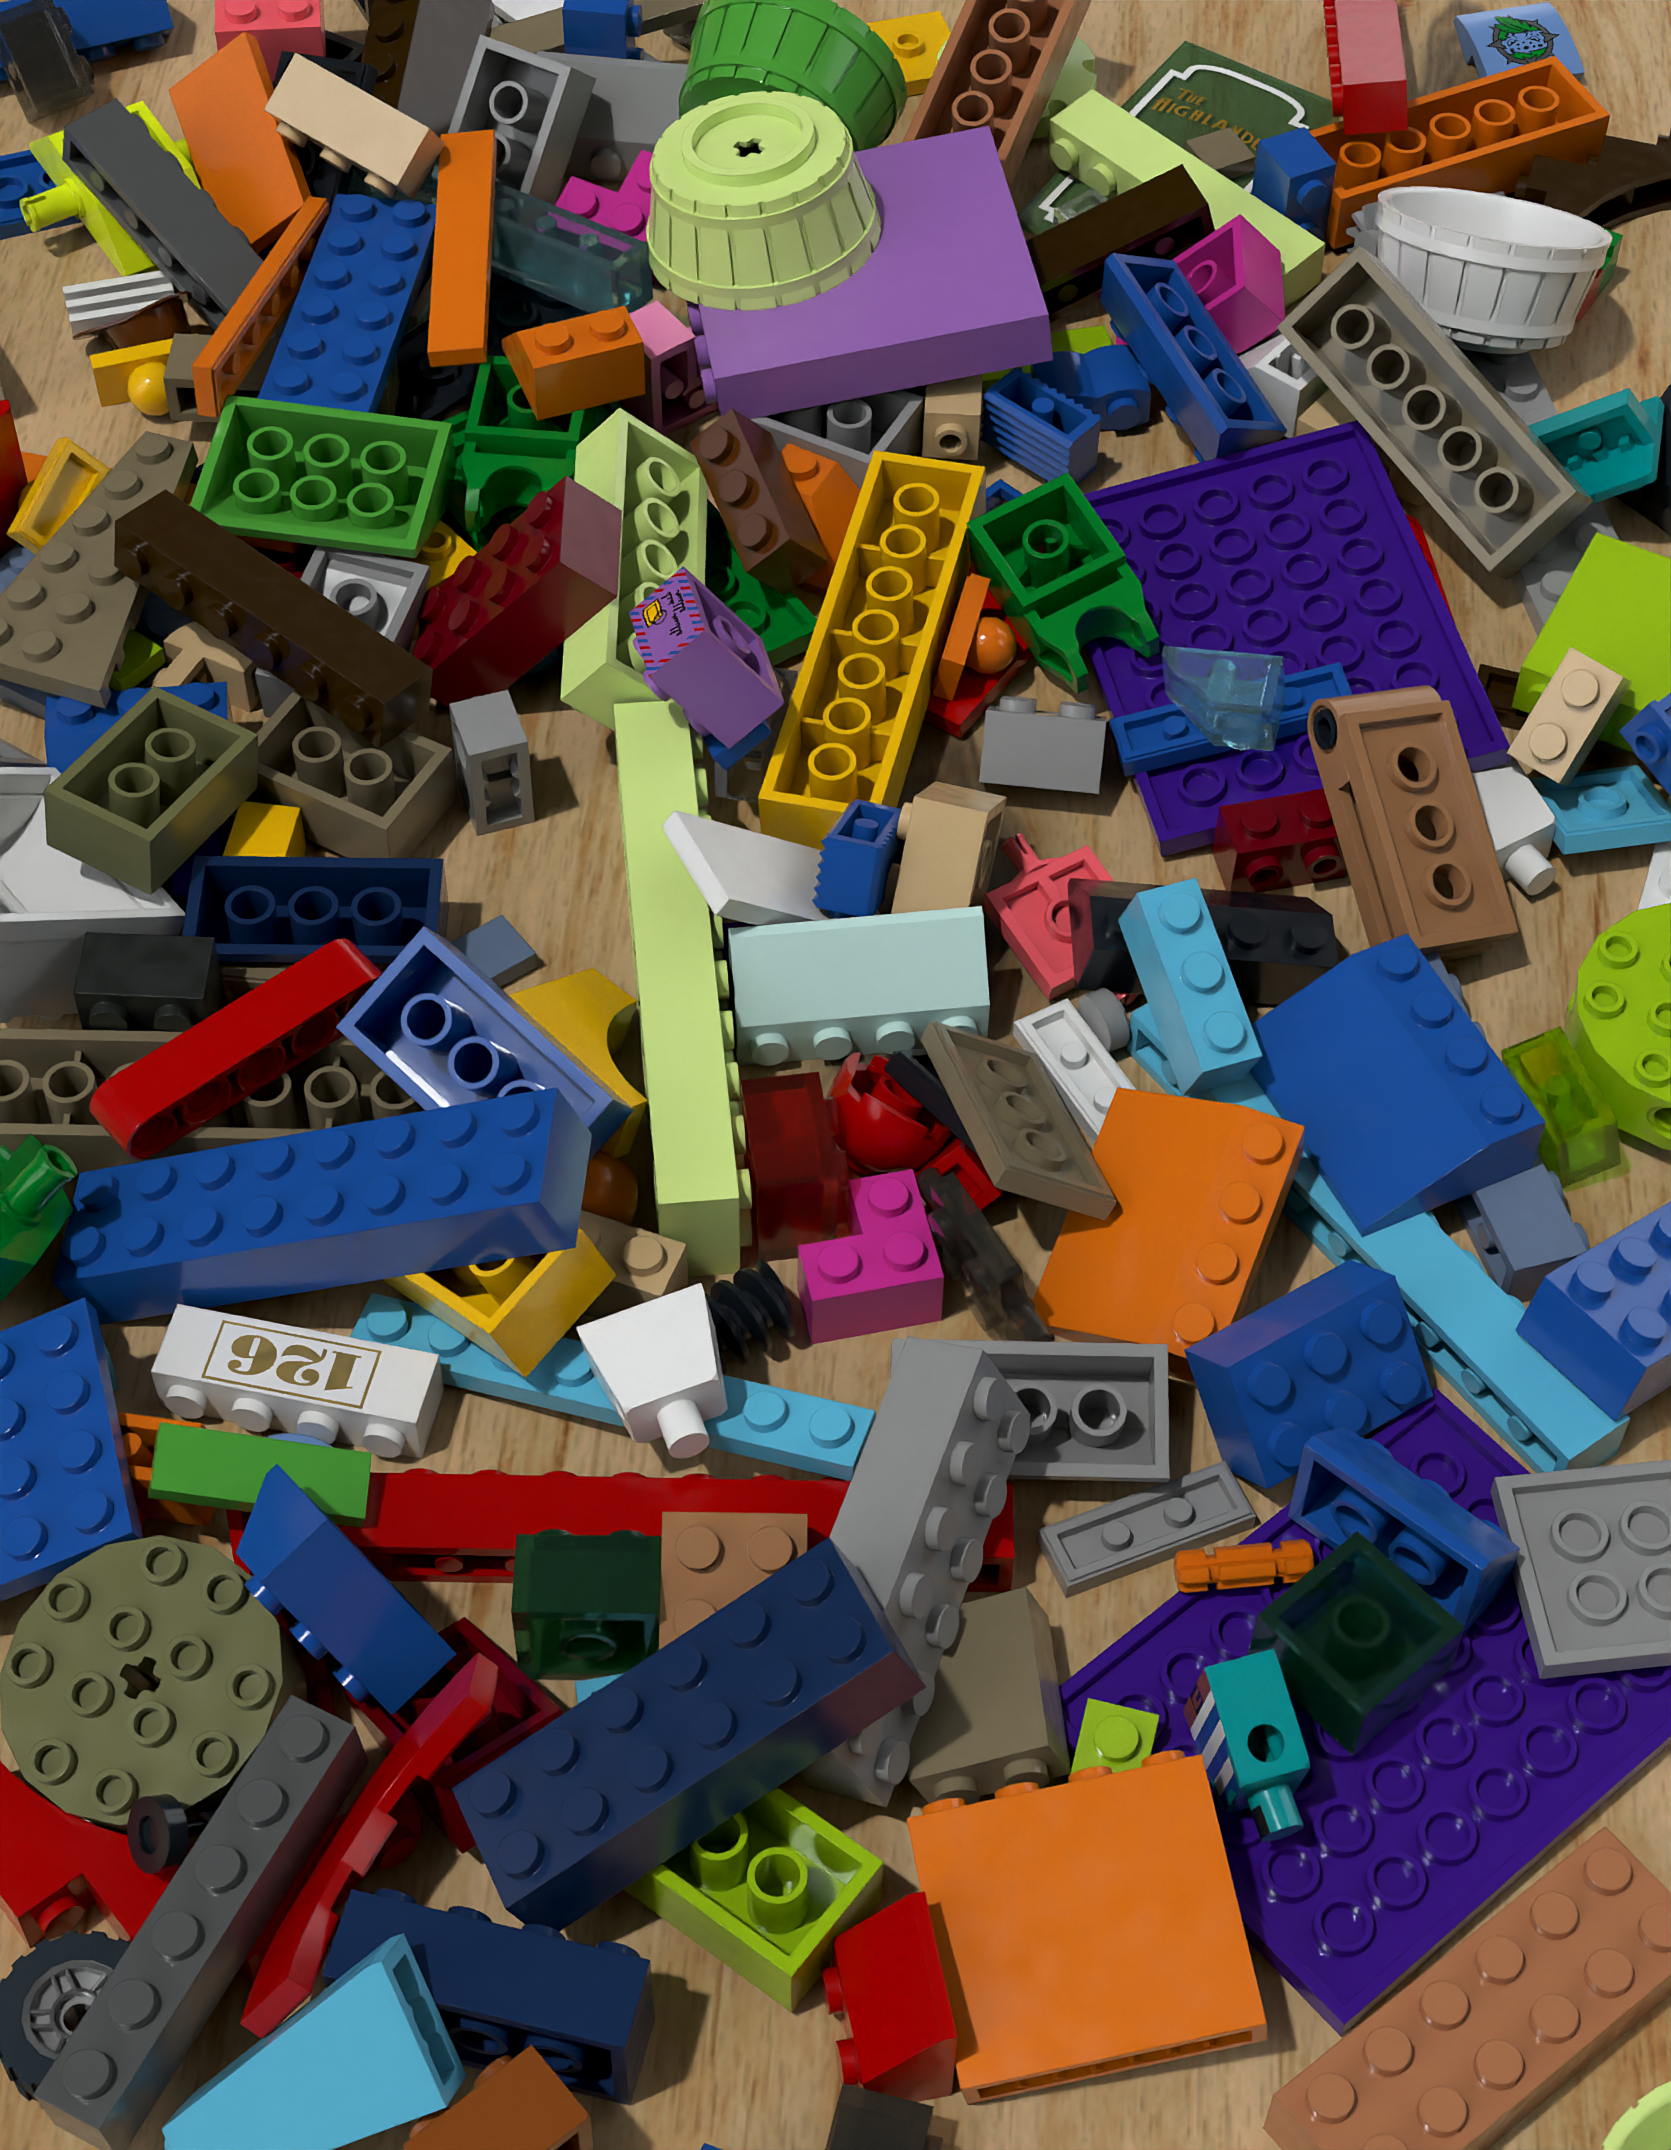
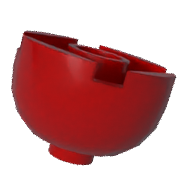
[825,1053,952,1175]

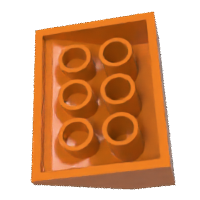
[1025,1087,1305,1385]

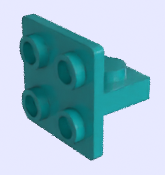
[1528,388,1664,507]

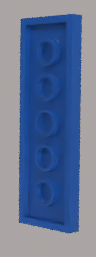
[257,194,436,413]

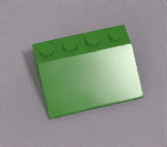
[190,395,456,558]

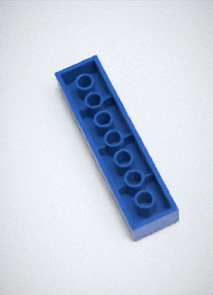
[52,1087,592,1325]

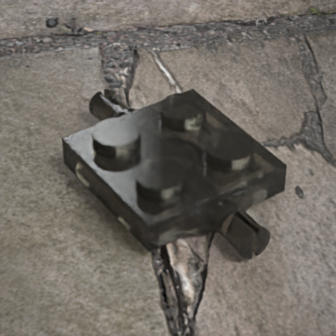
[916,1167,1055,1342]

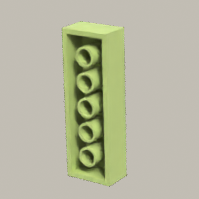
[560,408,708,731]

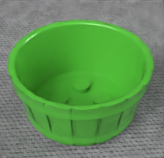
[679,0,907,152]

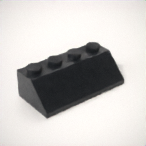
[1067,878,1339,1005]

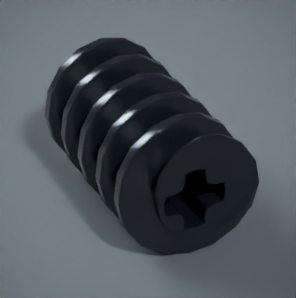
[705,1259,795,1375]

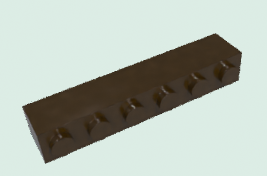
[114,489,433,748]

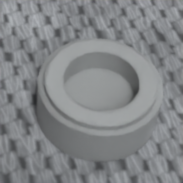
[1078,988,1130,1053]

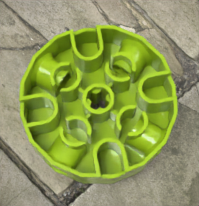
[1564,903,1671,1150]

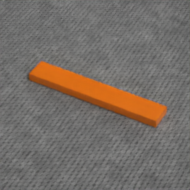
[427,129,497,367]
[192,196,330,418]

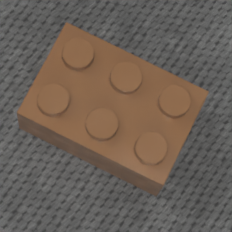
[659,1512,808,1650]

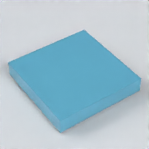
[1530,765,1671,855]

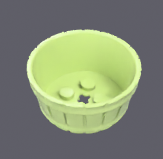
[646,91,881,311]

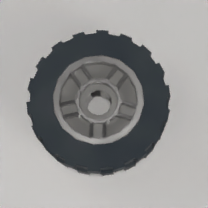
[0,1931,130,2109]

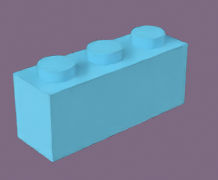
[1118,878,1262,1097]

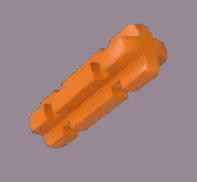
[1173,1539,1314,1593]

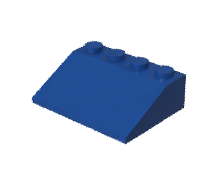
[1250,934,1546,1237]

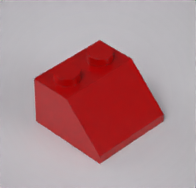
[820,1891,958,2112]

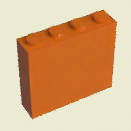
[907,1750,1268,2105]

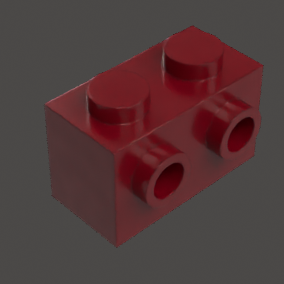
[1211,788,1347,893]

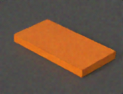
[168,31,311,254]

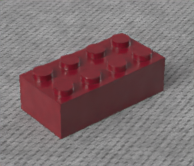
[413,476,622,707]

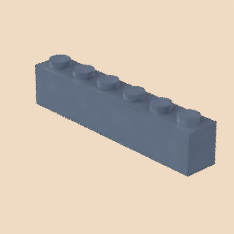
[1424,952,1590,1303]

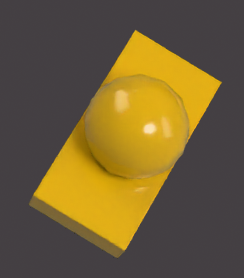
[89,333,198,416]
[6,436,112,555]

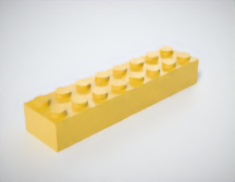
[758,450,986,850]

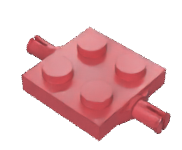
[982,833,1137,1006]

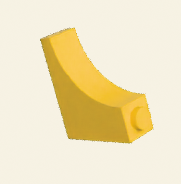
[509,968,648,1158]

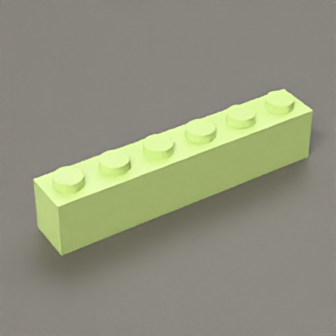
[1048,89,1326,309]

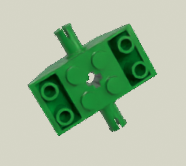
[0,1133,77,1302]

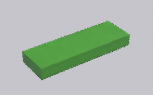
[148,1422,372,1528]

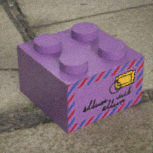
[629,566,784,749]

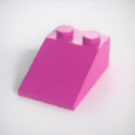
[1116,214,1285,353]

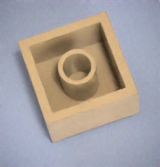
[885,781,1007,914]

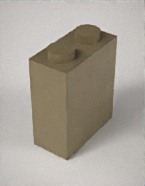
[908,1587,1071,1805]

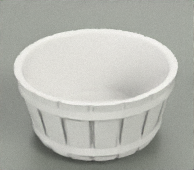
[1375,186,1612,354]

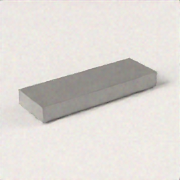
[1037,1461,1256,1598]

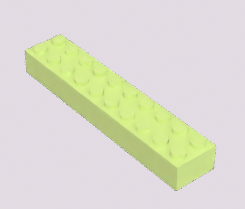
[614,700,752,1277]

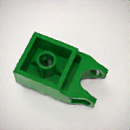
[461,355,596,532]
[966,472,1159,694]

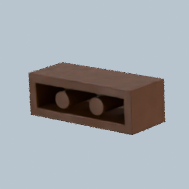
[689,409,829,595]

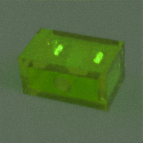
[1501,1026,1621,1188]

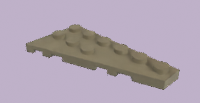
[0,431,198,709]

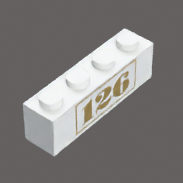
[151,1304,444,1459]

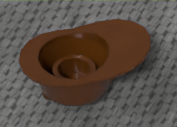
[72,291,192,350]

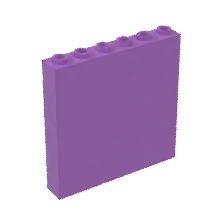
[686,126,1053,419]

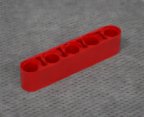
[89,938,382,1160]

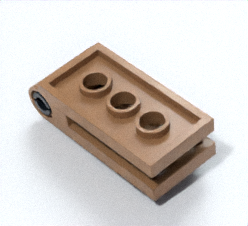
[1307,685,1519,961]

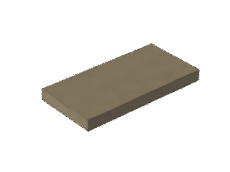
[920,1022,1117,1220]

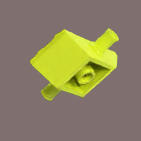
[19,101,201,277]

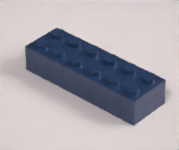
[451,1537,927,1932]

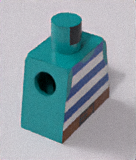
[1183,1648,1310,1842]

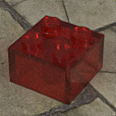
[740,1072,849,1262]

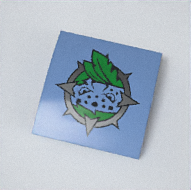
[1453,2,1585,82]

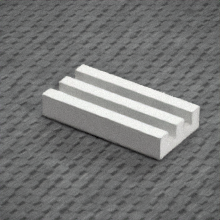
[62,270,174,336]

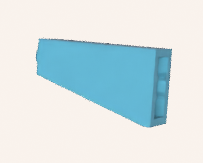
[161,1933,467,2150]

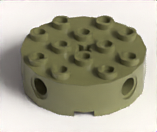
[0,1535,308,1836]

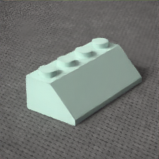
[728,906,990,1066]

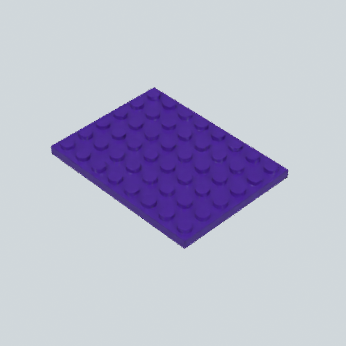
[1084,420,1510,857]
[1059,1388,1671,2036]

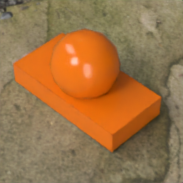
[931,573,1016,701]

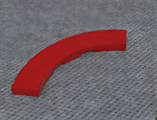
[240,1652,499,2038]

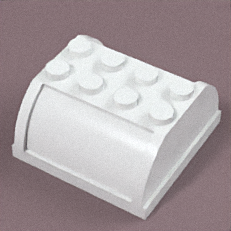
[0,767,185,1023]

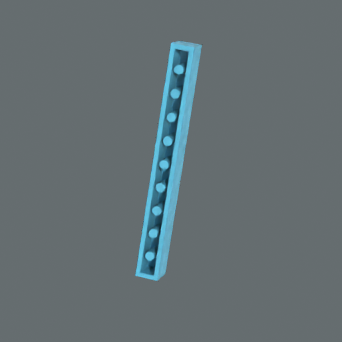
[1126,1003,1630,1473]

